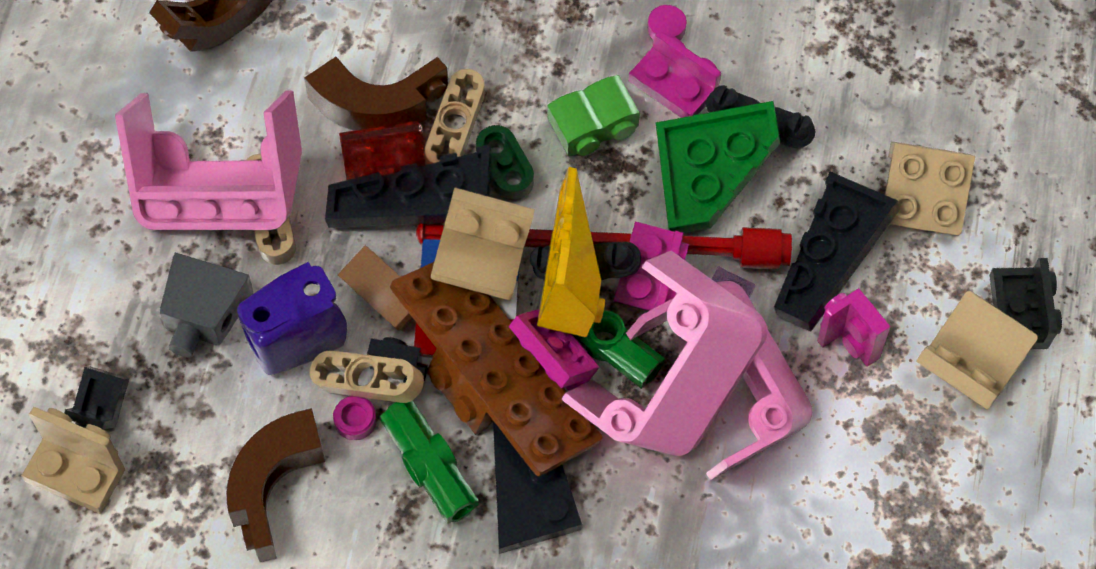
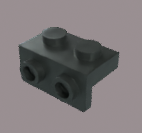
[989,258,1062,349]

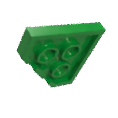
[655,101,780,233]

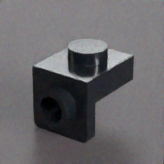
[367,337,428,389]
[64,366,130,430]

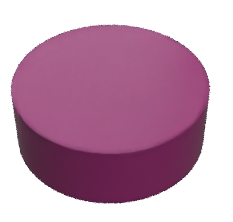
[647,5,687,40]
[333,396,376,440]

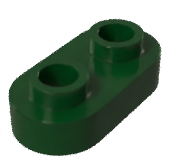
[476,125,534,199]

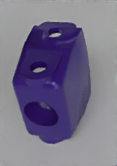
[237,261,347,375]

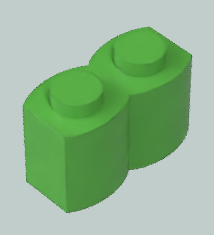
[547,75,640,156]

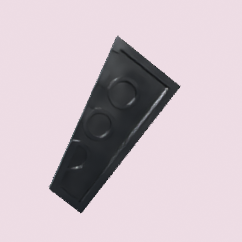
[325,144,492,228]
[774,171,900,332]
[493,421,582,554]

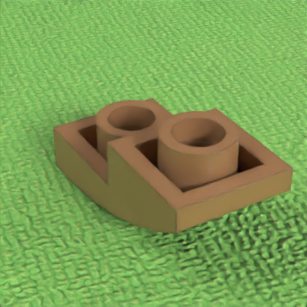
[338,245,412,331]

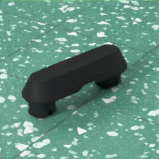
[706,85,816,148]
[530,242,641,281]

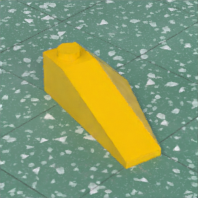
[537,167,605,337]

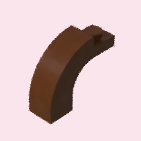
[149,0,273,52]
[304,57,448,134]
[226,408,325,563]

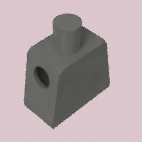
[160,252,253,358]

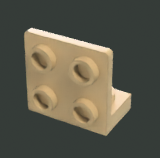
[885,141,975,235]
[430,188,535,300]
[916,291,1038,410]
[21,407,125,514]

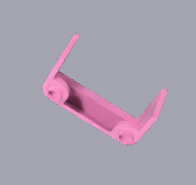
[115,91,302,230]
[561,251,767,456]
[626,281,812,480]

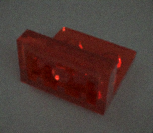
[339,121,425,180]

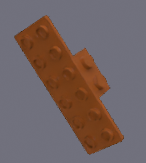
[390,262,603,476]

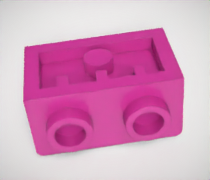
[628,31,721,118]
[614,221,689,311]
[817,288,891,367]
[509,309,600,391]

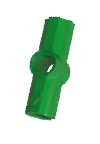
[572,310,665,389]
[380,400,479,524]

